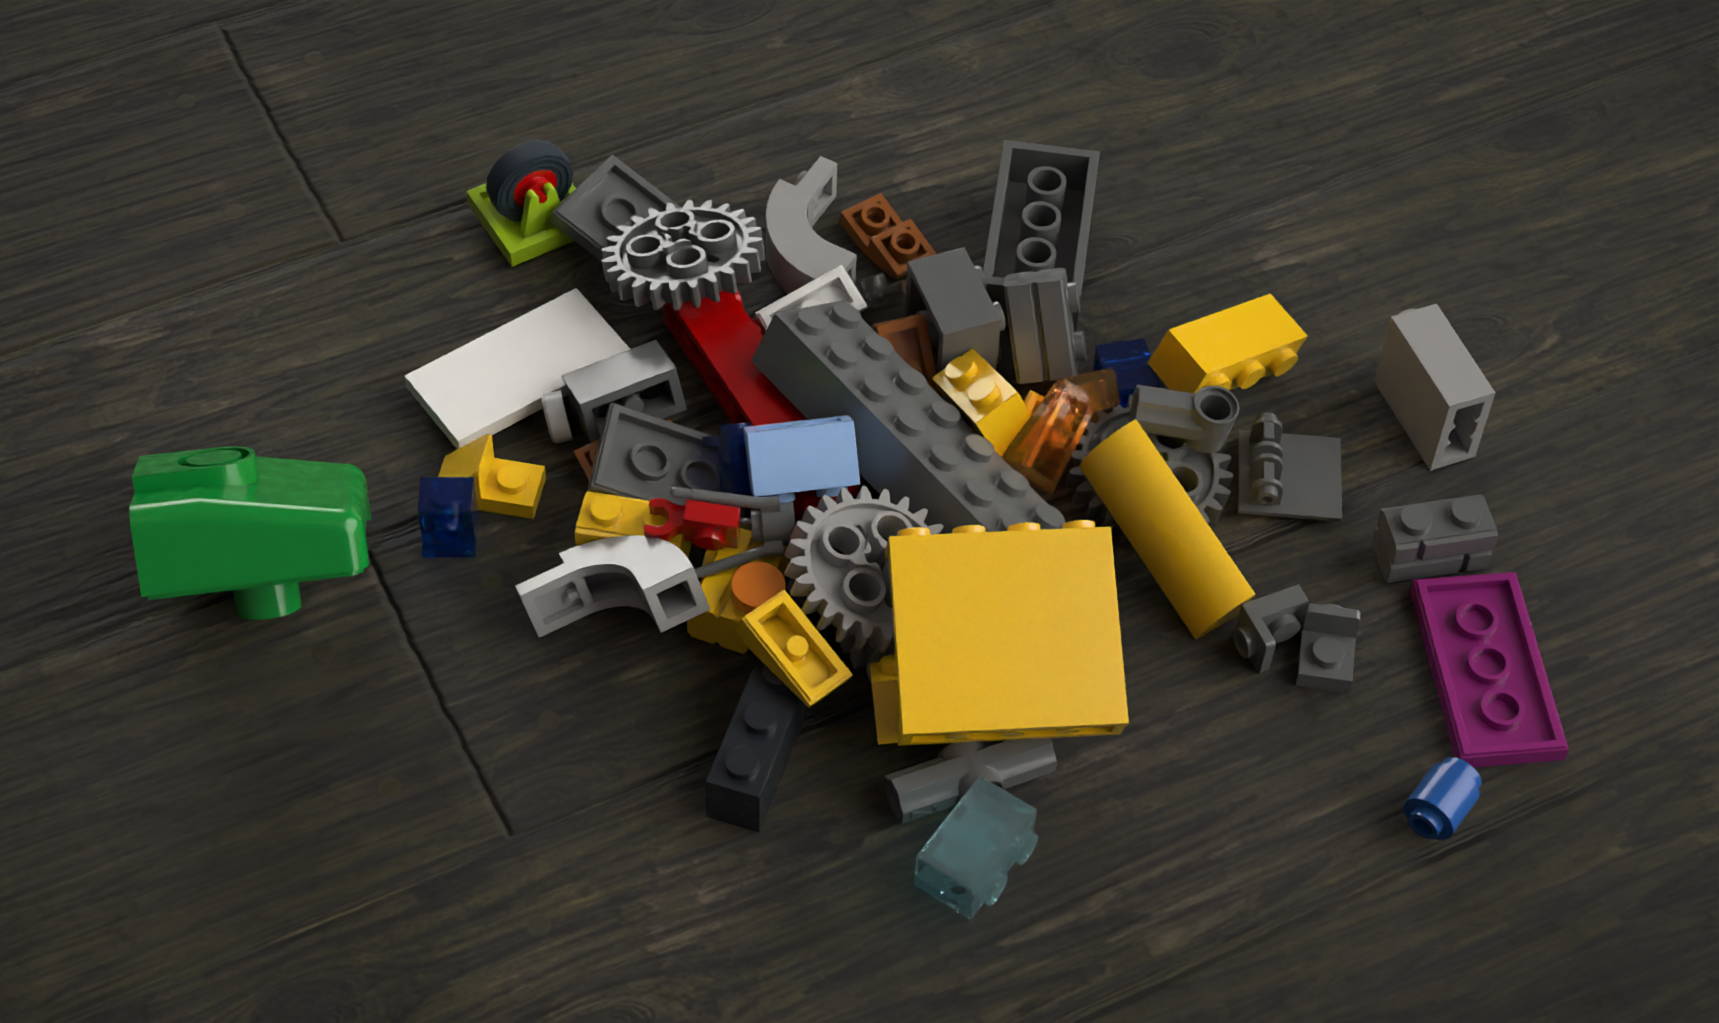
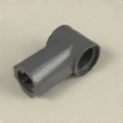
[1129,384,1240,453]

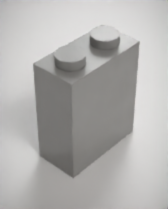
[1374,304,1495,470]

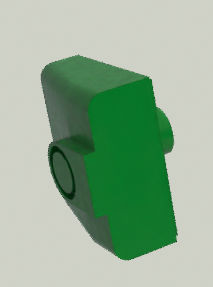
[129,446,371,620]

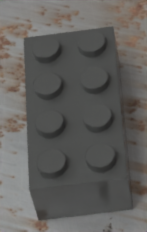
[983,140,1100,331]

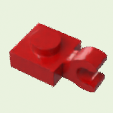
[644,498,741,551]

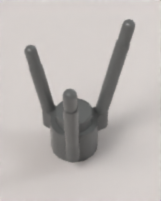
[670,487,795,579]

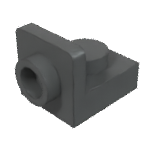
[1233,585,1309,674]
[1295,603,1361,694]

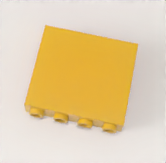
[885,520,1129,746]

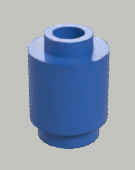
[1403,757,1482,840]

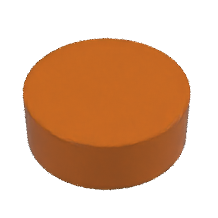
[731,562,786,615]

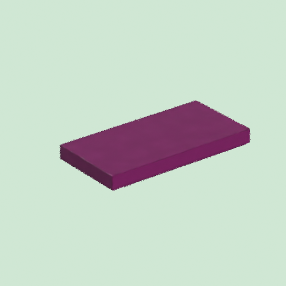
[1410,572,1569,767]

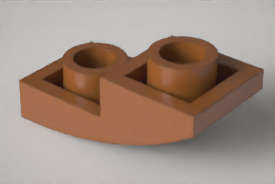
[839,193,936,280]

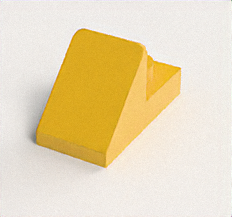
[431,434,546,519]

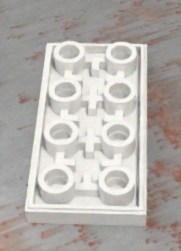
[405,288,630,449]

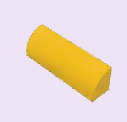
[1079,419,1255,640]

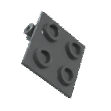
[1238,412,1342,522]

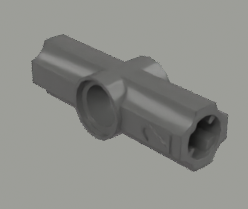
[884,738,1057,824]

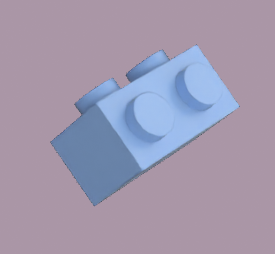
[744,415,860,503]

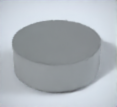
[541,390,573,444]

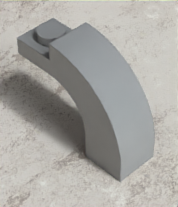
[766,156,857,294]
[515,535,710,638]

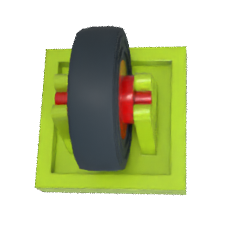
[466,139,576,267]

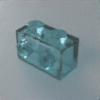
[914,776,1039,920]

